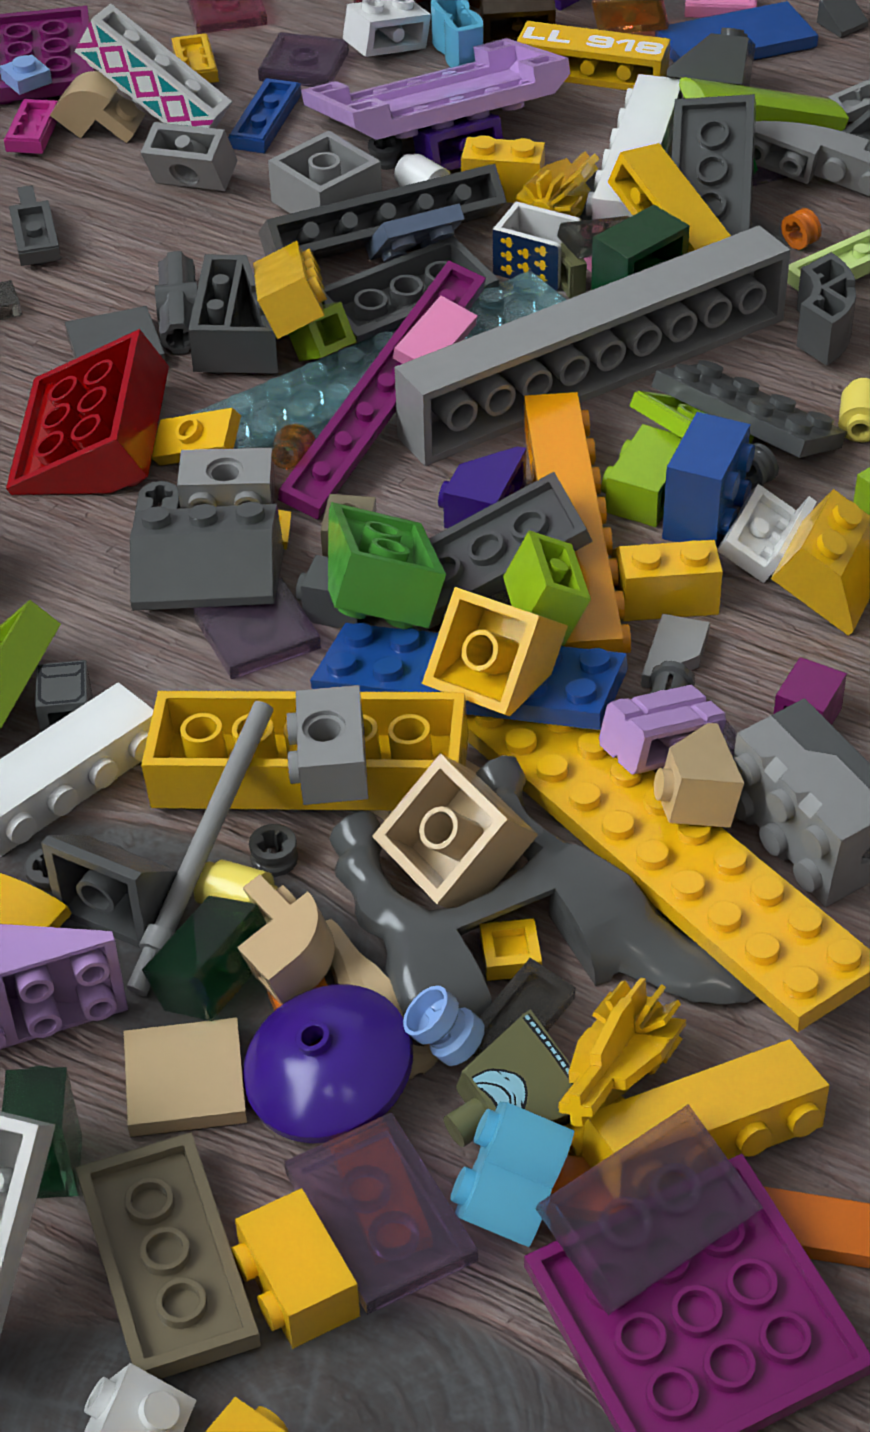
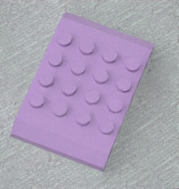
[301,38,570,140]

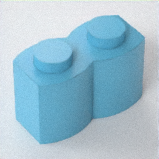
[431,0,484,68]
[450,1101,575,1247]

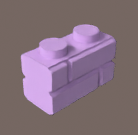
[599,685,726,775]

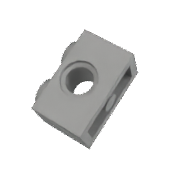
[141,122,238,191]
[177,448,275,508]
[287,685,368,805]

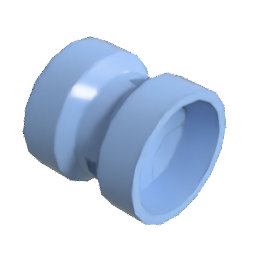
[403,985,485,1066]

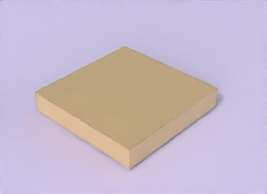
[124,1017,247,1137]

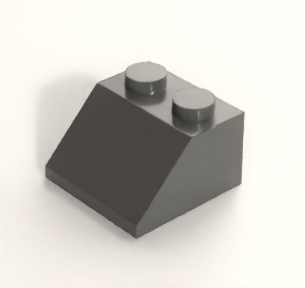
[667,28,756,87]
[41,835,177,948]

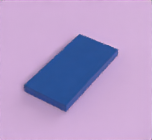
[655,1,818,63]

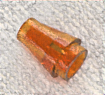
[271,424,316,469]

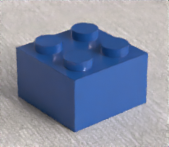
[662,412,755,548]

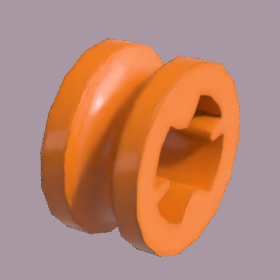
[781,208,822,250]

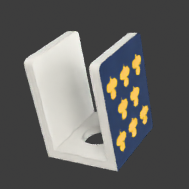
[493,201,581,291]

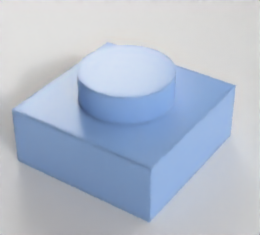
[0,54,52,95]

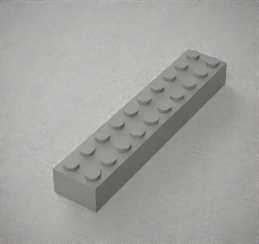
[395,225,791,466]

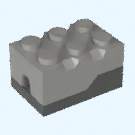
[733,698,870,908]

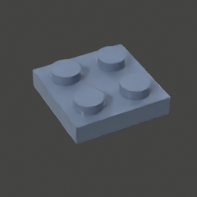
[365,203,464,262]

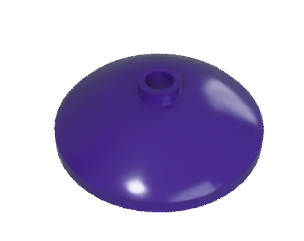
[243,984,413,1143]

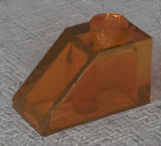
[591,0,669,33]

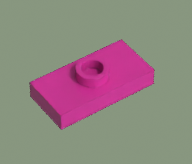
[4,99,58,154]

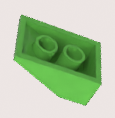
[328,502,446,629]

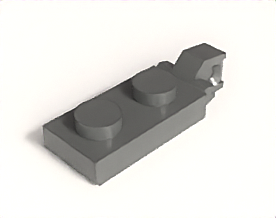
[9,185,61,266]

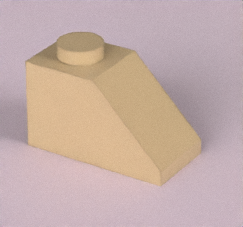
[654,723,744,828]

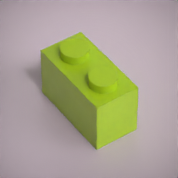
[601,424,682,527]
[503,530,591,646]

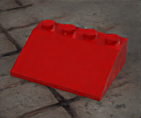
[6,329,169,495]

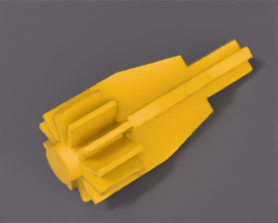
[515,151,599,217]
[558,978,687,1126]

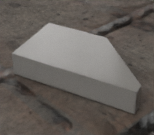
[641,613,710,688]

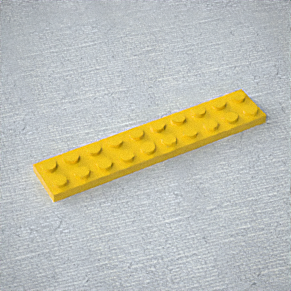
[467,714,870,1032]

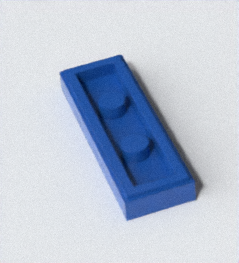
[228,78,301,154]

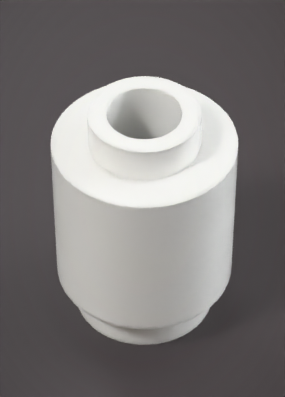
[394,154,451,187]

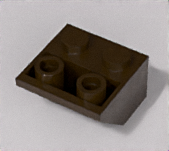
[480,0,556,44]

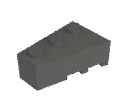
[188,254,278,374]

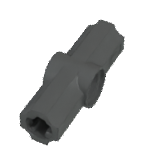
[155,251,198,354]

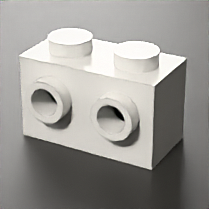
[343,0,431,57]

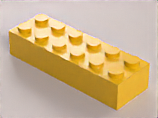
[141,691,469,811]

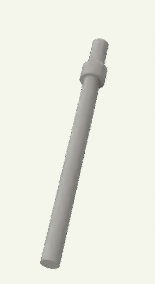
[126,701,274,996]

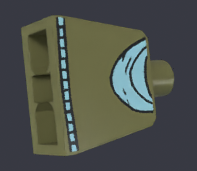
[443,1009,573,1147]

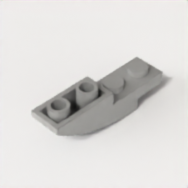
[754,121,870,196]

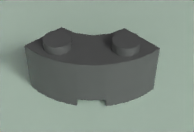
[796,252,856,366]

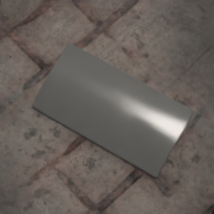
[322,236,499,343]

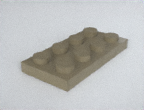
[75,1132,261,1379]

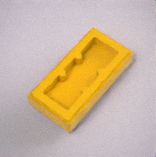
[171,33,219,83]
[152,408,241,465]

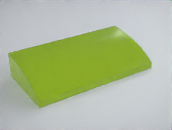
[679,77,849,131]
[0,600,61,729]

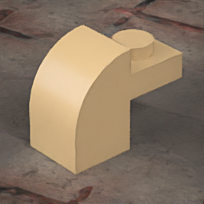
[50,71,145,143]
[237,874,335,1005]

